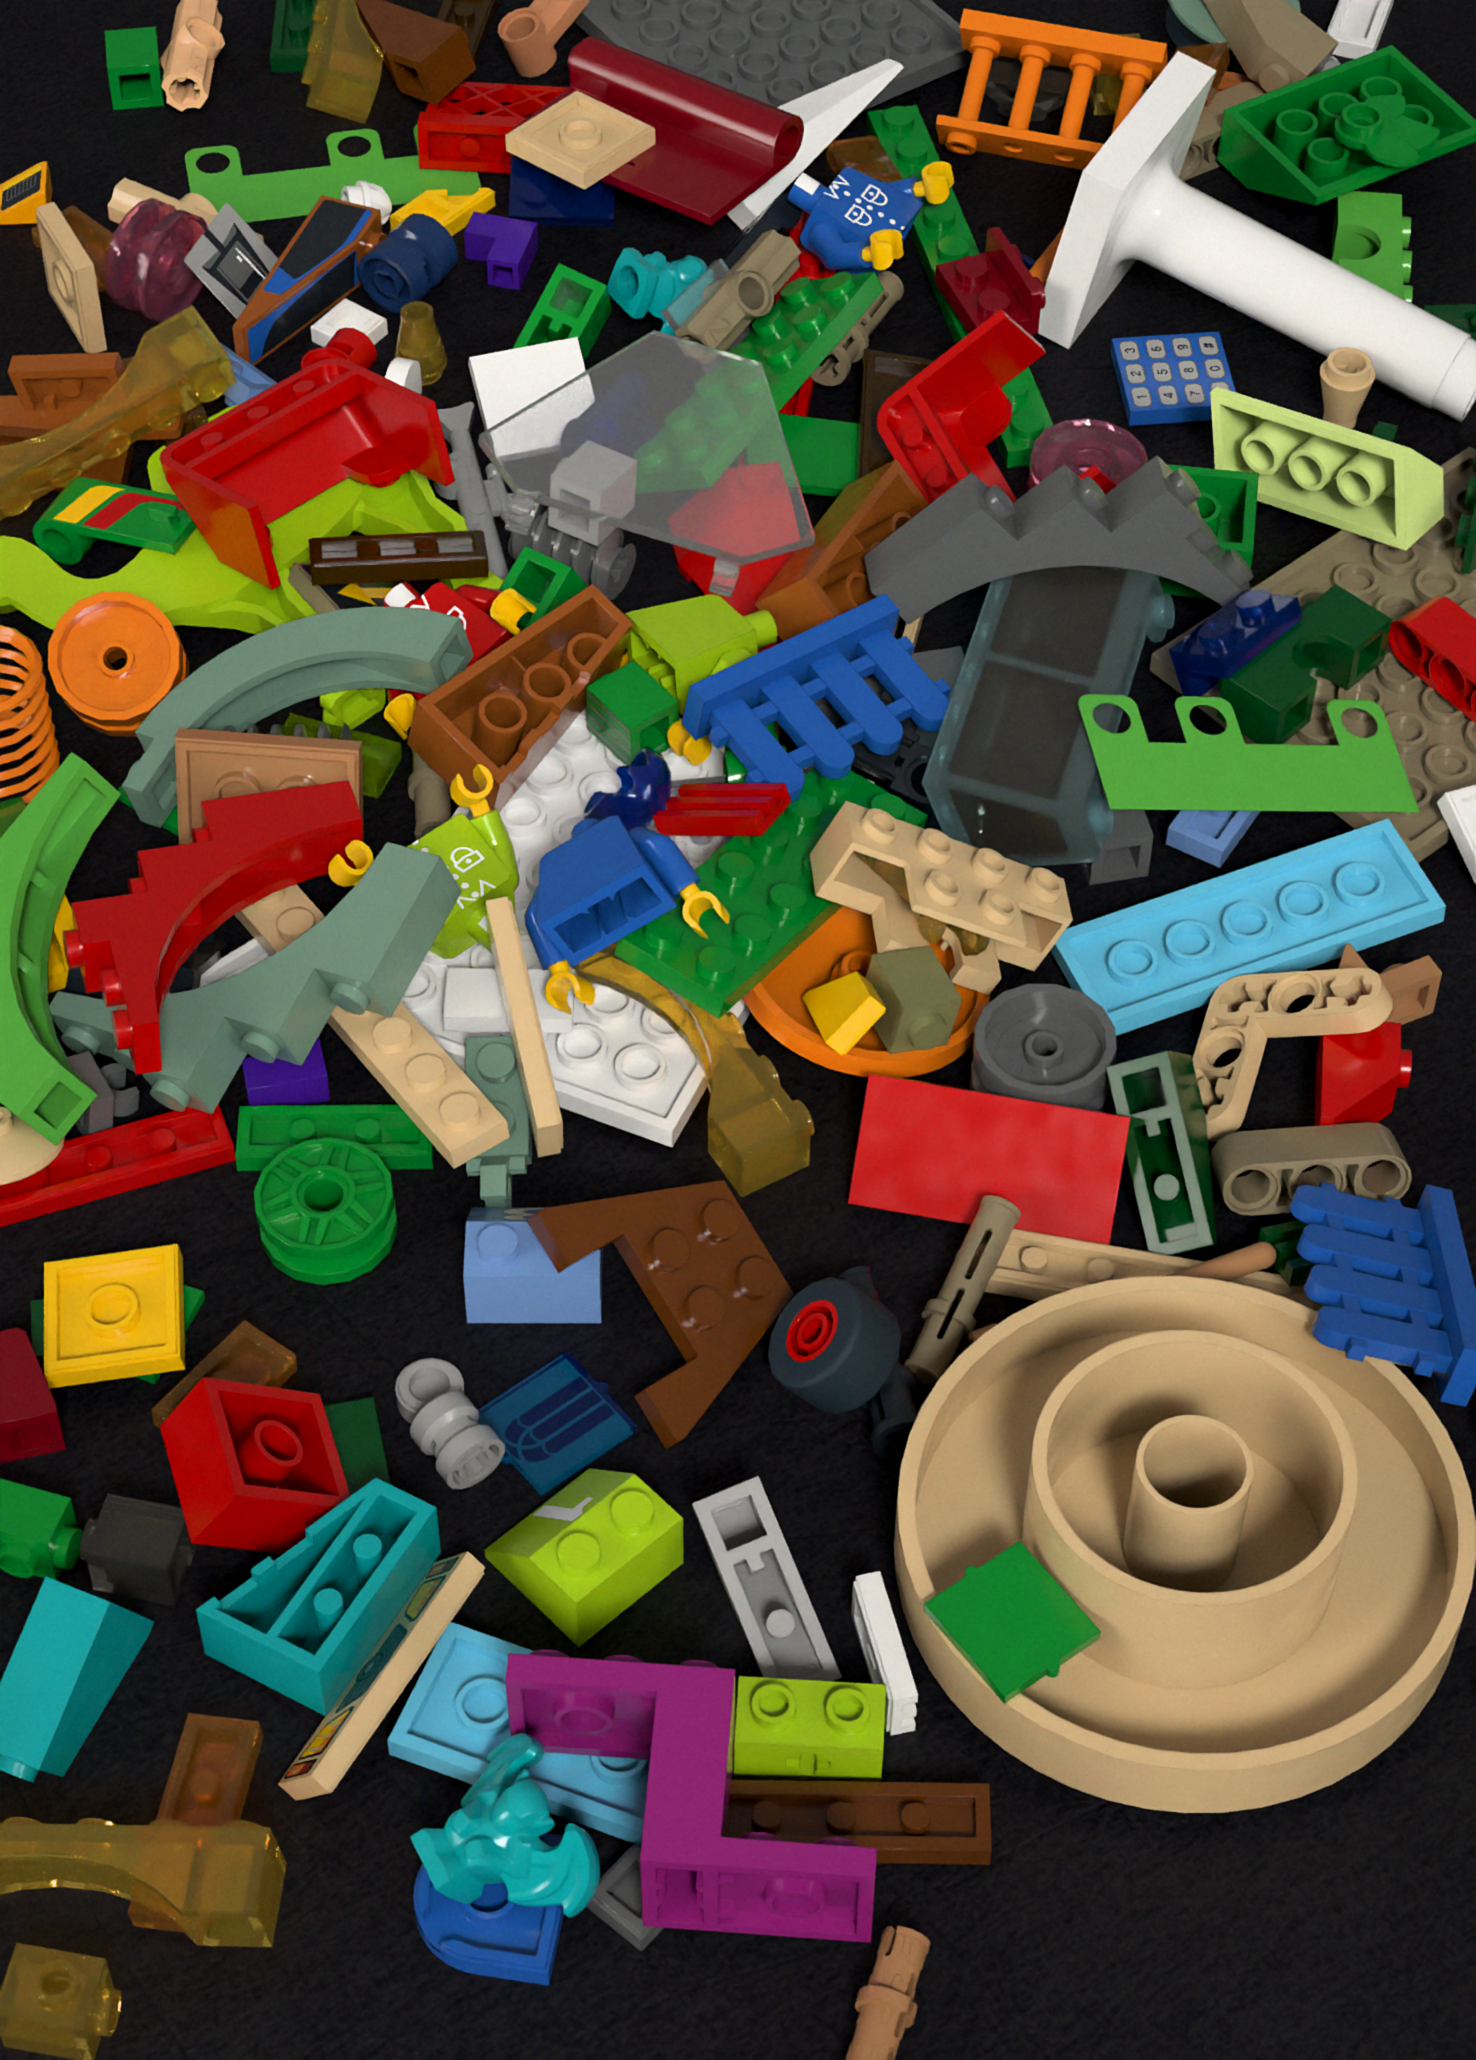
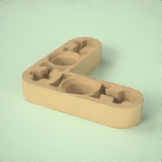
[1192,967,1393,1142]

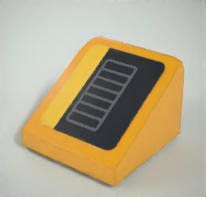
[0,161,52,225]

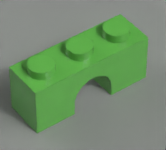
[1331,191,1413,303]

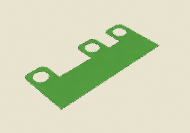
[185,124,481,223]
[1078,694,1420,813]

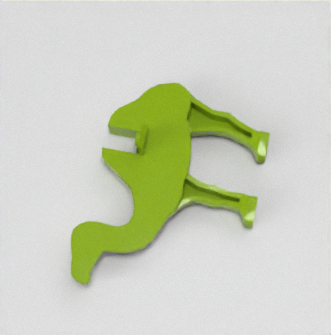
[0,404,504,736]

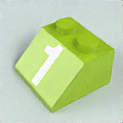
[484,1468,684,1647]

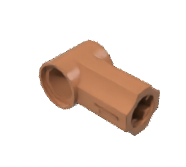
[498,0,590,78]

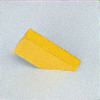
[390,188,495,236]
[802,971,886,1056]

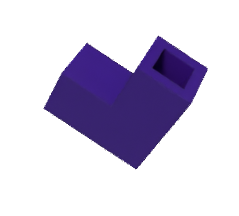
[464,212,538,290]
[242,1036,330,1106]

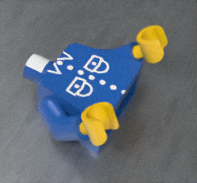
[787,161,954,276]
[524,816,730,1015]

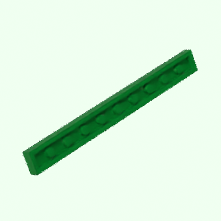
[866,105,1062,468]

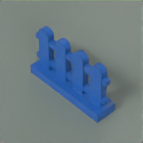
[682,593,951,803]
[1289,1182,1476,1407]

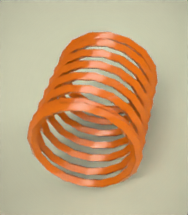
[0,625,60,804]

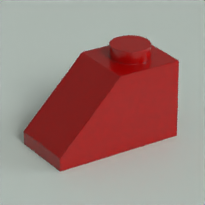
[1314,1021,1412,1126]

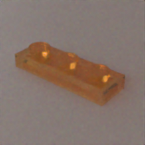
[128,1713,264,1936]

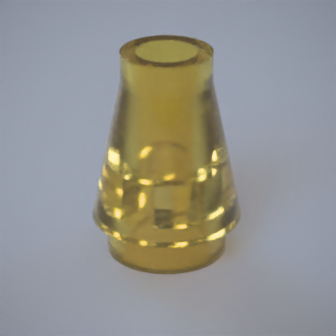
[393,301,448,386]

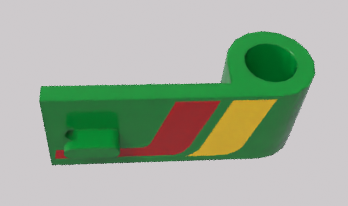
[33,477,196,565]

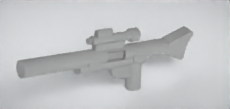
[427,402,520,580]

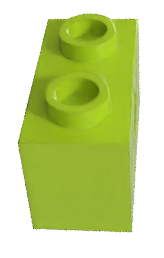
[734,1676,886,1782]

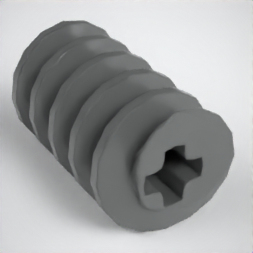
[508,494,637,601]

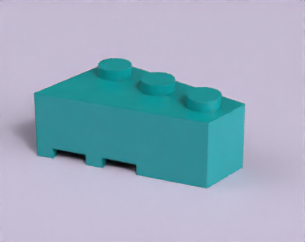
[196,1478,441,1716]

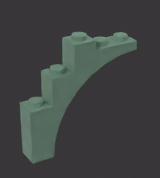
[49,842,462,1114]

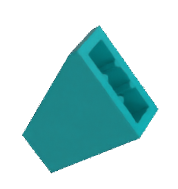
[0,1576,154,1783]

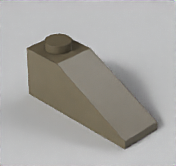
[1203,0,1339,93]

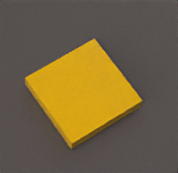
[44,1244,185,1389]

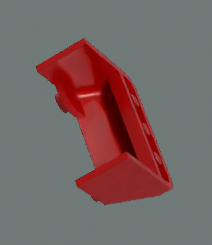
[877,309,1118,505]
[160,358,455,590]

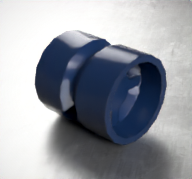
[358,213,458,314]

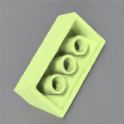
[1210,387,1444,551]

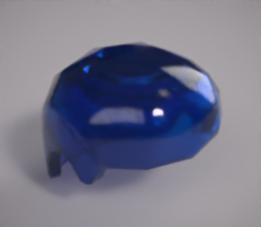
[583,747,672,830]

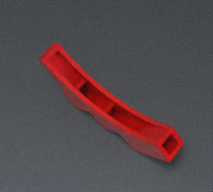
[62,780,363,1075]

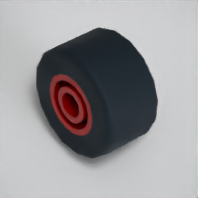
[768,1277,901,1414]

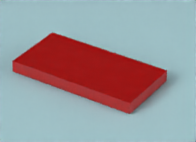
[848,1073,1131,1245]

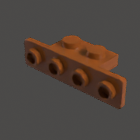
[0,352,190,440]

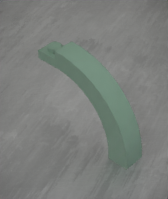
[122,606,474,828]

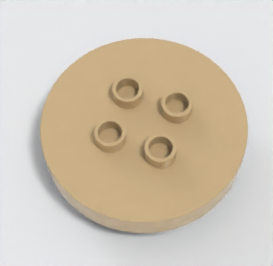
[894,1276,1476,1813]

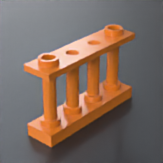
[936,9,1168,170]

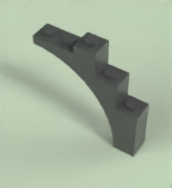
[864,456,1256,624]

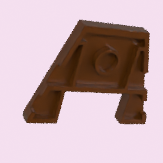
[527,1180,794,1449]

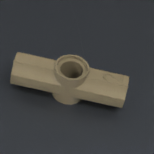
[674,229,801,368]

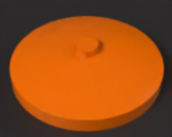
[743,905,990,1078]

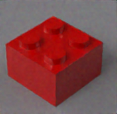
[160,1377,351,1554]

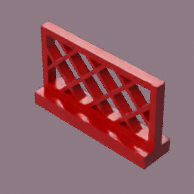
[417,81,569,176]

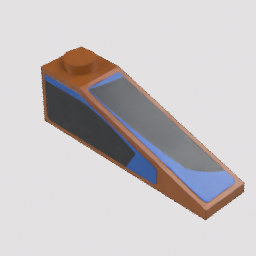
[232,195,387,366]

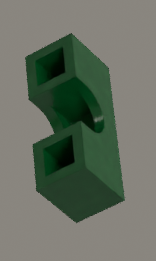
[1217,584,1392,744]

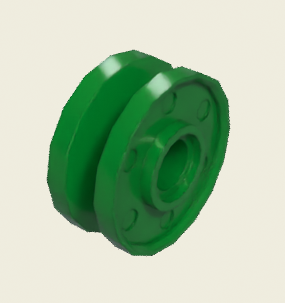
[254,1137,398,1285]

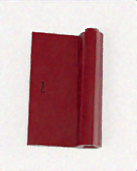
[507,36,804,226]

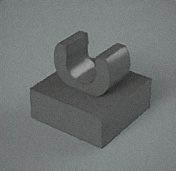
[67,1051,139,1136]

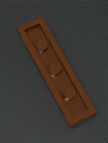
[727,1780,992,1865]

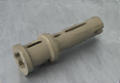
[810,271,904,386]

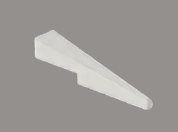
[727,58,904,230]

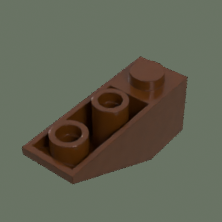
[354,0,476,105]

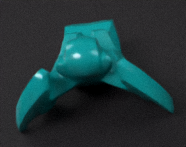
[607,248,711,365]
[410,1734,600,1918]

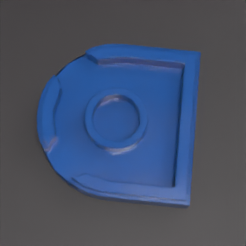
[413,1833,564,1986]

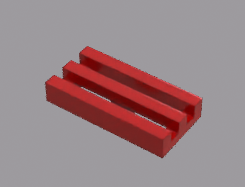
[653,783,792,836]

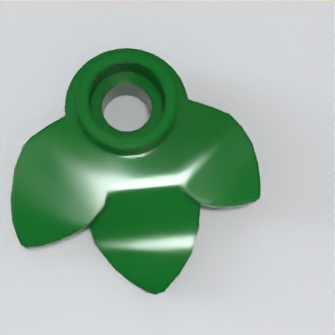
[1334,95,1440,167]

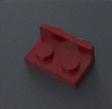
[935,227,1046,335]

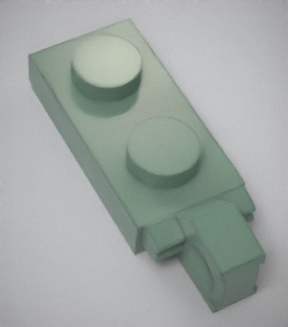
[465,1036,532,1207]

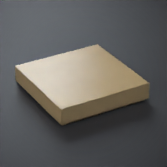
[505,90,656,190]
[35,202,107,353]

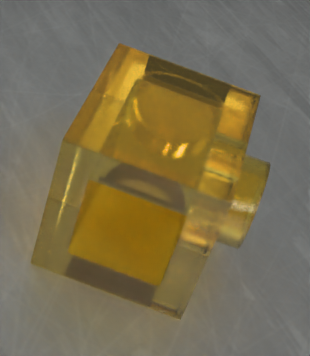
[0,1943,122,2060]

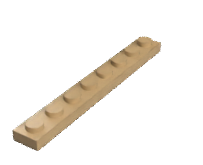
[234,884,510,1169]

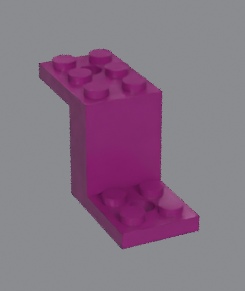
[505,1650,877,1943]

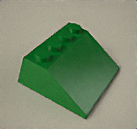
[1217,45,1476,206]

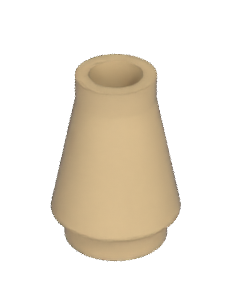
[1320,347,1376,429]

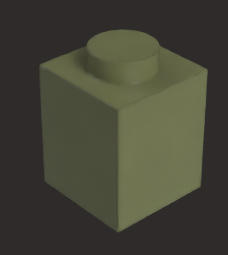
[866,946,962,1054]

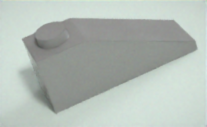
[692,1476,842,1681]

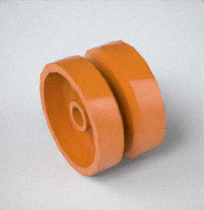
[48,592,189,737]

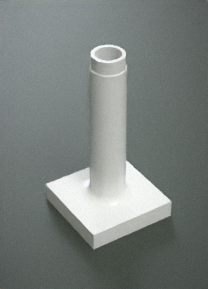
[1038,51,1476,422]

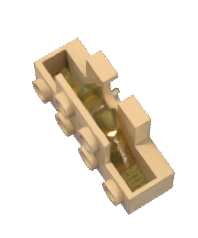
[810,801,1073,995]

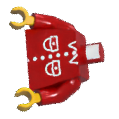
[383,582,537,740]

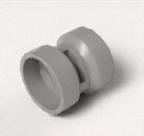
[410,1391,505,1489]

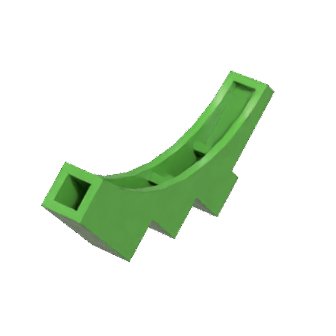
[0,752,121,1146]

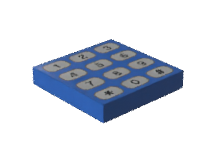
[1110,332,1236,426]

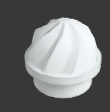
[340,180,392,225]

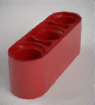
[1388,595,1476,723]

